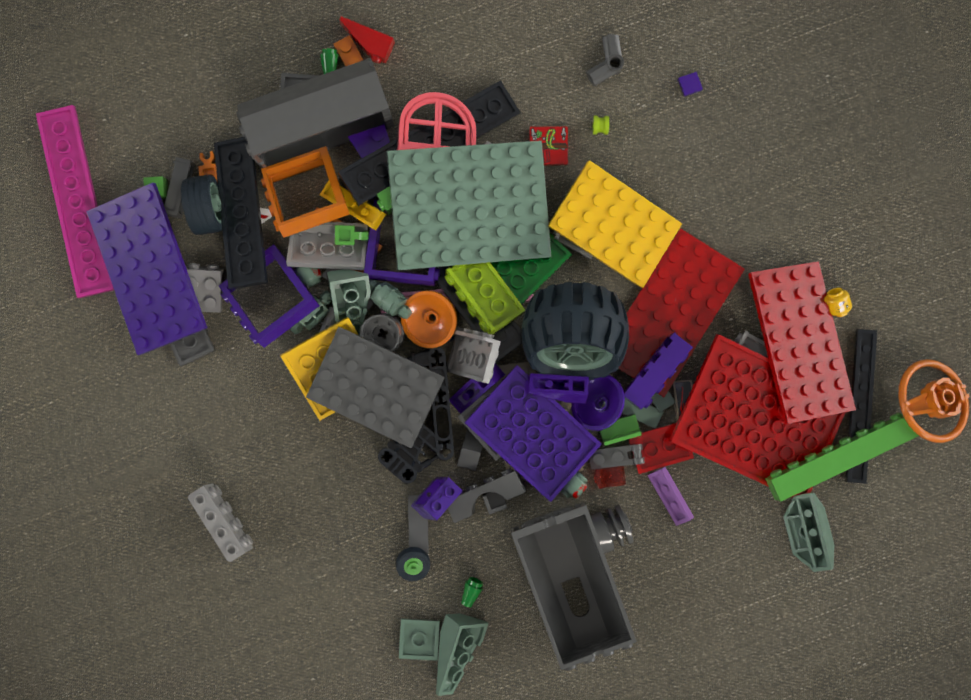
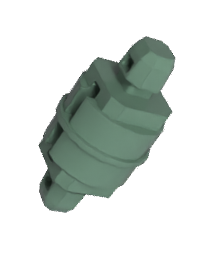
[369,279,412,319]
[290,290,332,334]

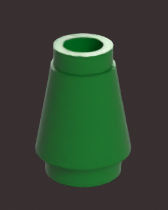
[320,48,339,74]
[461,577,483,608]

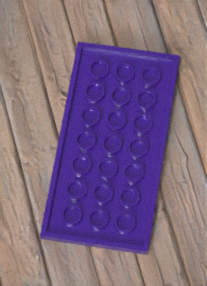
[86,183,207,355]

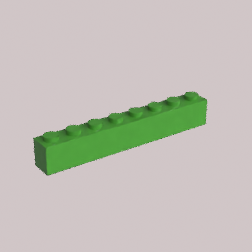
[765,412,919,502]

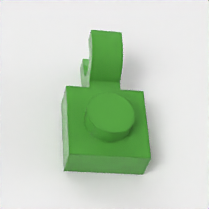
[335,225,369,245]

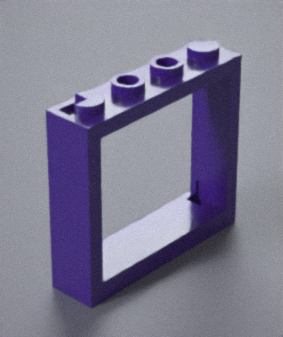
[364,200,440,286]
[219,244,320,348]

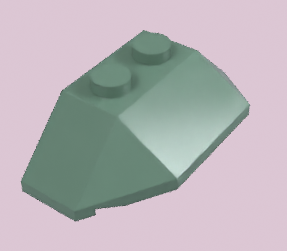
[783,492,834,572]

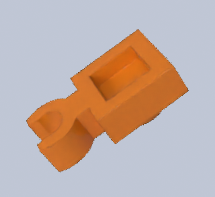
[198,151,218,183]

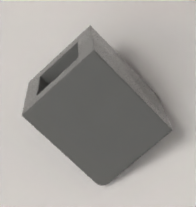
[482,492,507,515]

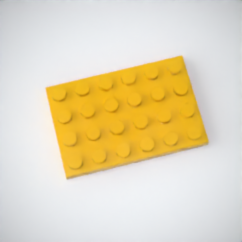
[548,160,682,288]

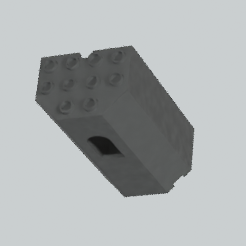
[236,58,395,168]
[510,502,637,671]

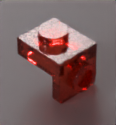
[594,466,626,489]

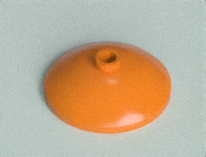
[401,290,457,348]

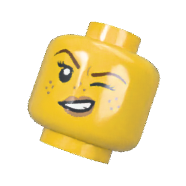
[824,288,852,317]

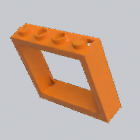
[261,146,350,238]

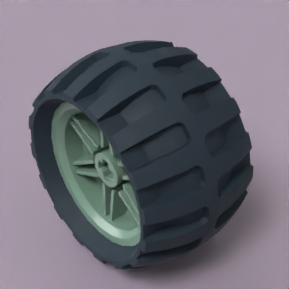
[522,282,629,380]

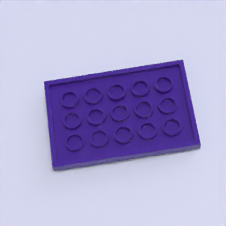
[464,365,601,502]

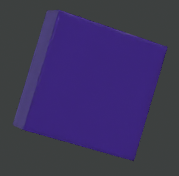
[678,72,703,97]

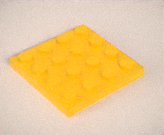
[280,317,359,421]

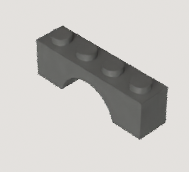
[448,468,527,523]

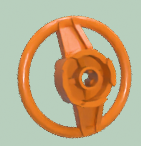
[898,359,969,443]

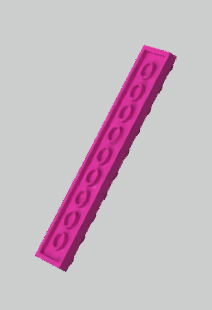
[36,105,114,299]

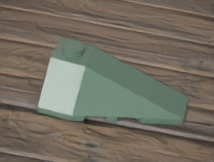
[327,269,371,336]
[436,613,489,696]

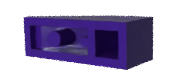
[449,363,505,414]
[529,373,589,404]

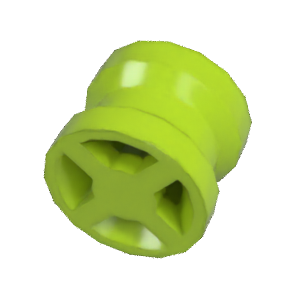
[592,115,609,135]

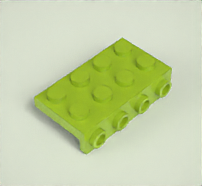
[445,262,526,335]

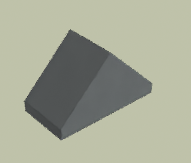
[457,429,483,471]

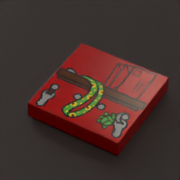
[530,127,568,166]

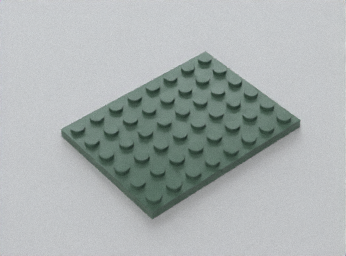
[387,141,551,270]

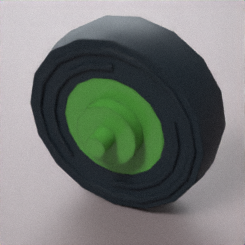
[396,547,430,581]

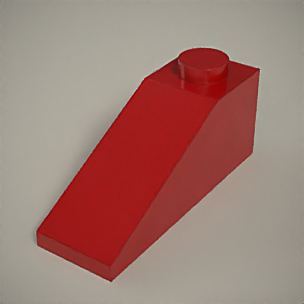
[339,16,395,64]

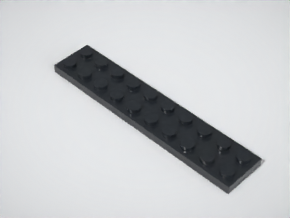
[338,80,521,207]

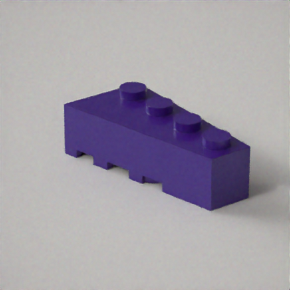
[348,124,390,158]
[624,333,693,410]

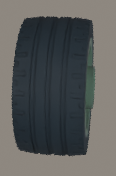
[181,175,222,235]

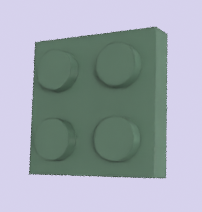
[399,618,440,661]

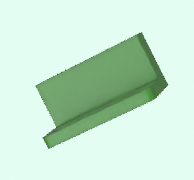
[600,414,642,446]

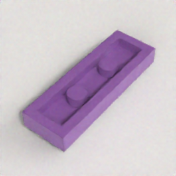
[648,467,694,526]

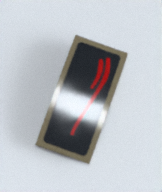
[672,380,693,421]

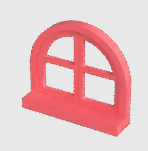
[397,92,476,150]

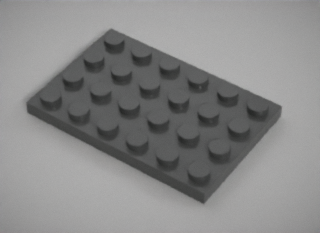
[306,327,445,448]

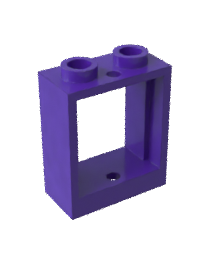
[411,477,463,521]

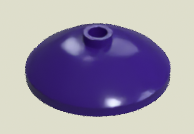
[571,375,625,431]

